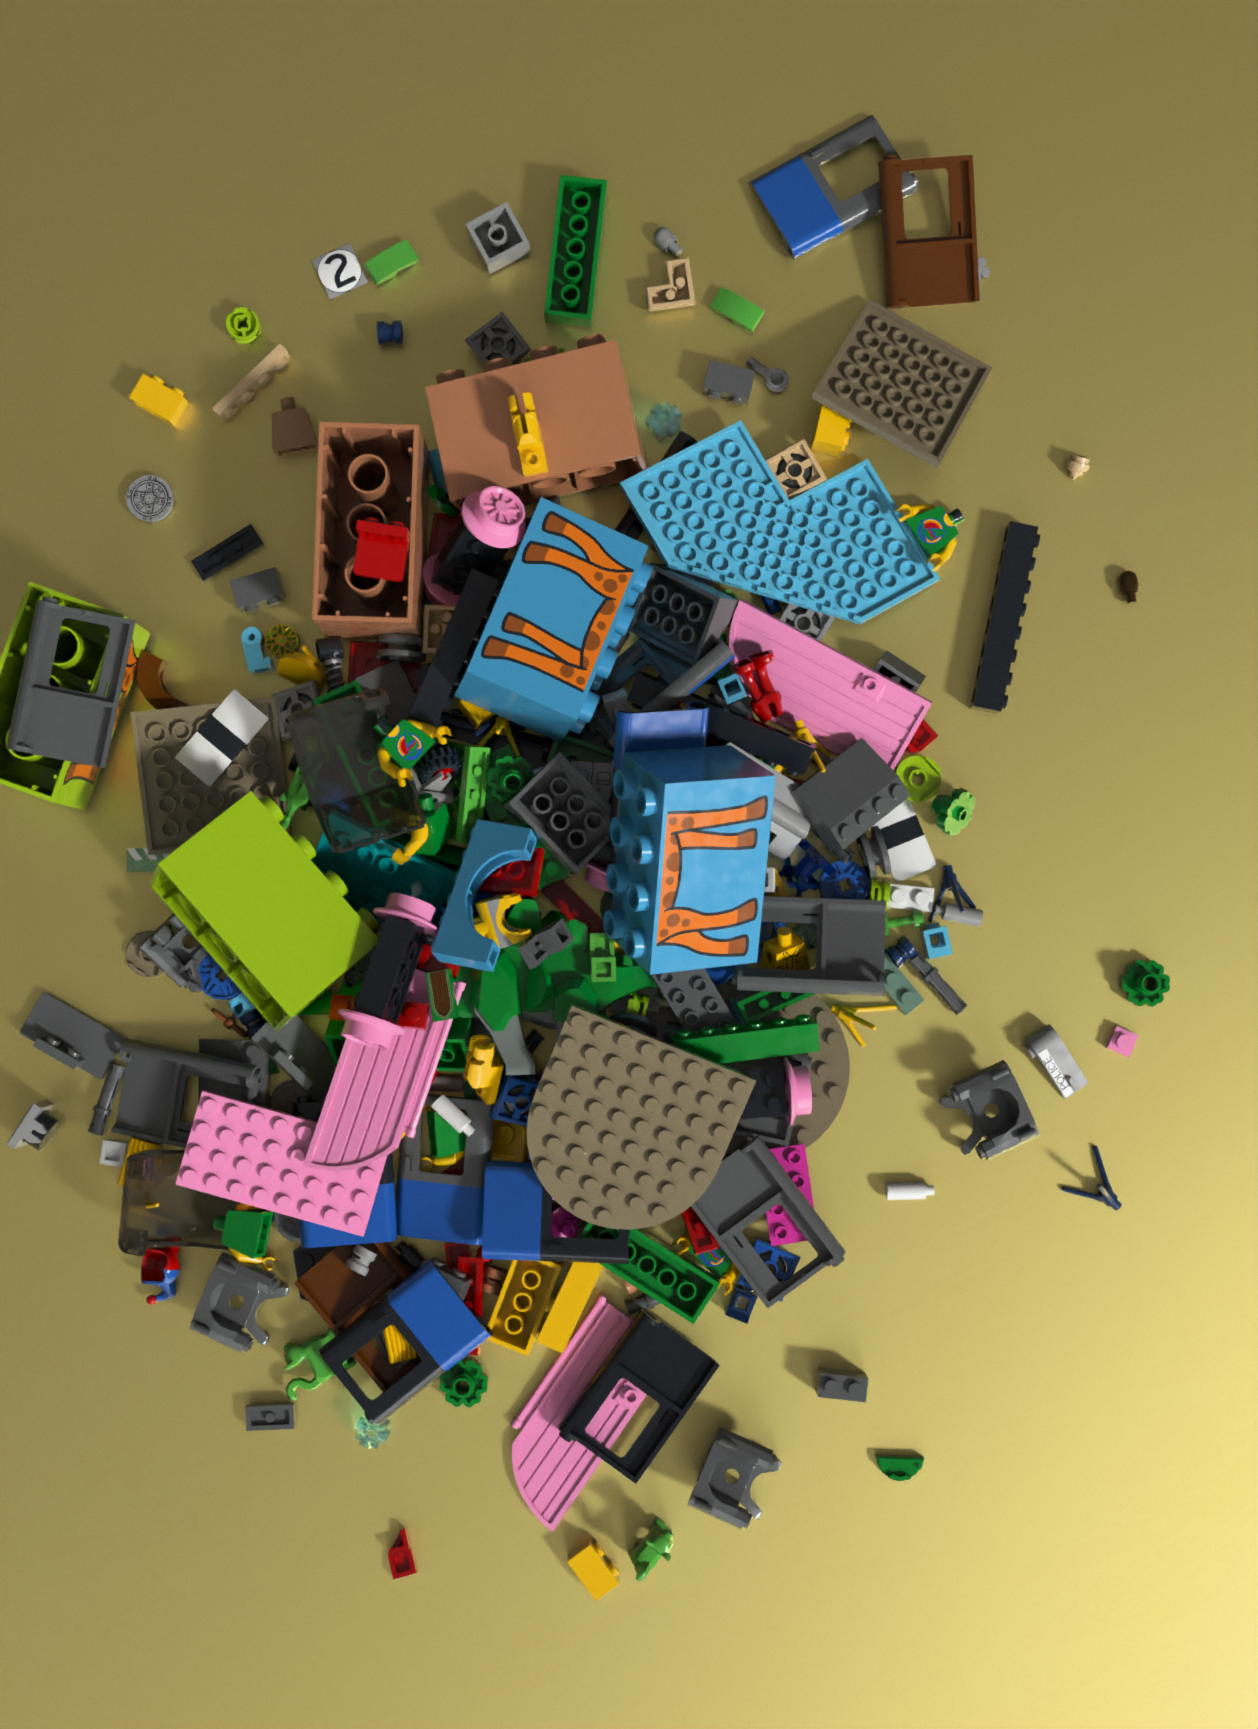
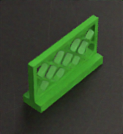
[445,741,490,844]

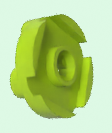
[895,755,941,803]

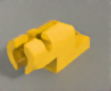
[507,392,549,477]
[464,1035,504,1105]

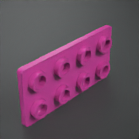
[764,1144,814,1246]

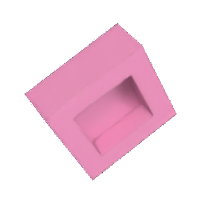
[1106,1026,1139,1057]

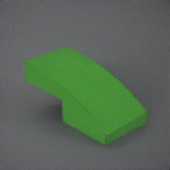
[364,239,419,285]
[710,287,765,332]
[589,933,616,982]

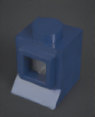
[724,1284,758,1324]

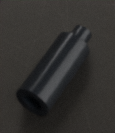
[395,1240,426,1273]

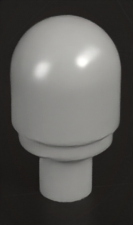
[654,227,683,256]

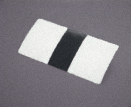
[175,689,268,786]
[873,800,937,882]

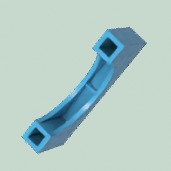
[431,819,537,972]

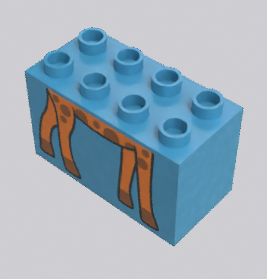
[454,497,653,742]
[603,745,776,975]

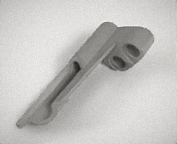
[724,742,810,860]

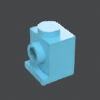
[920,922,953,959]

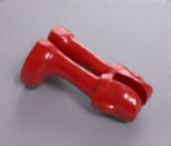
[733,650,783,723]

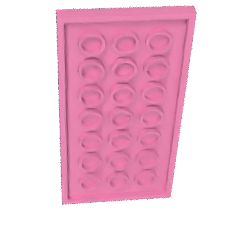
[176,1090,387,1237]

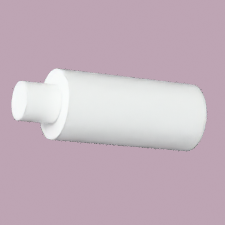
[431,1094,475,1137]
[885,1182,934,1200]

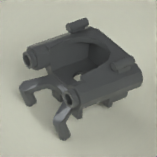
[139,913,208,993]
[939,1060,1039,1161]
[189,1252,290,1353]
[687,1427,782,1529]

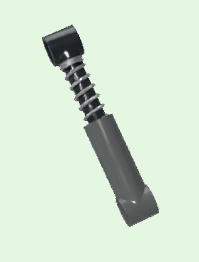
[315,636,351,789]

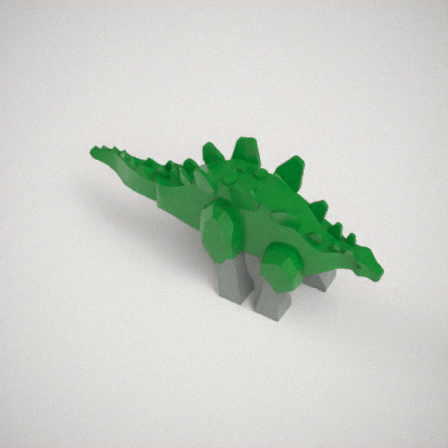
[297,899,659,1077]

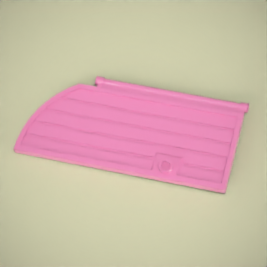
[729,599,932,770]
[303,968,466,1171]
[510,1293,647,1532]

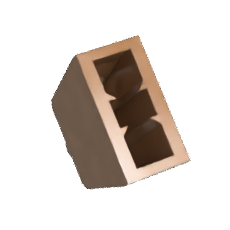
[272,397,319,456]

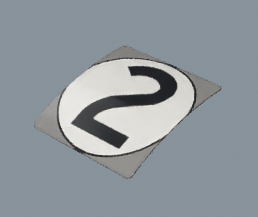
[312,243,368,299]

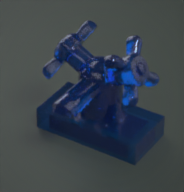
[778,838,838,896]

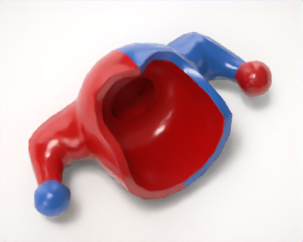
[141,1226,181,1305]

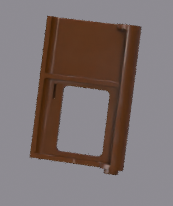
[878,155,980,309]
[294,1242,421,1392]

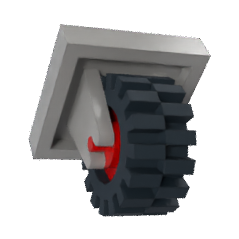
[406,747,463,804]

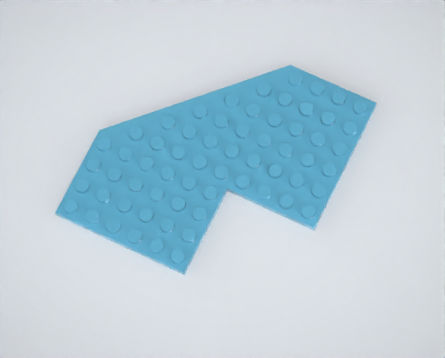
[619,420,940,624]

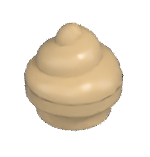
[1066,453,1090,479]

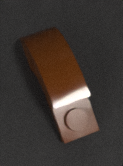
[137,650,190,709]

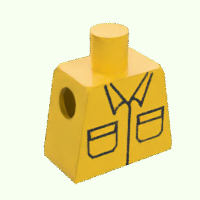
[760,927,810,970]

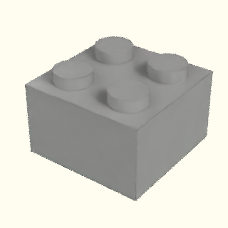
[465,202,531,274]

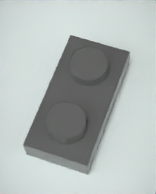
[245,1403,296,1431]

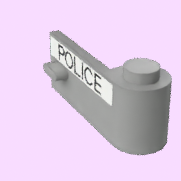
[1024,1024,1088,1099]

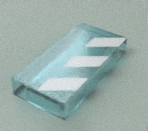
[127,848,171,872]

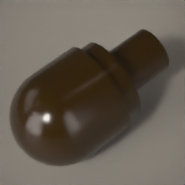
[1118,571,1139,604]

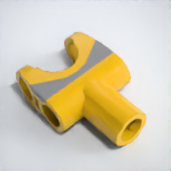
[473,893,532,949]

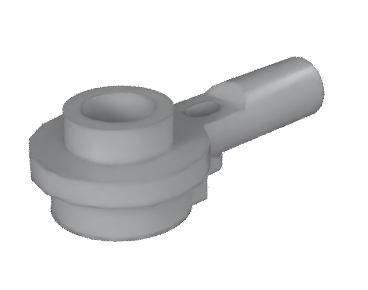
[746,356,789,392]

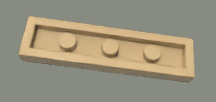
[212,343,290,421]

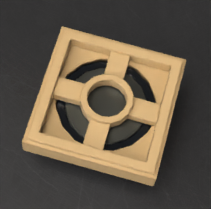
[765,438,827,500]

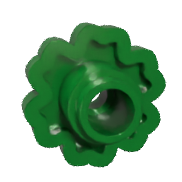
[486,754,535,802]
[932,788,975,836]
[1120,960,1170,1007]
[439,1358,488,1407]

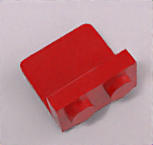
[353,517,411,582]

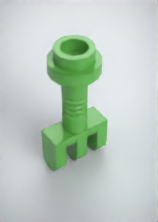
[885,910,924,936]

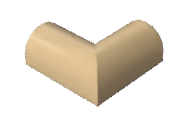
[645,257,695,312]
[423,605,456,654]

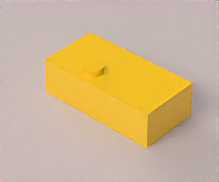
[487,1260,564,1356]
[536,1262,603,1354]

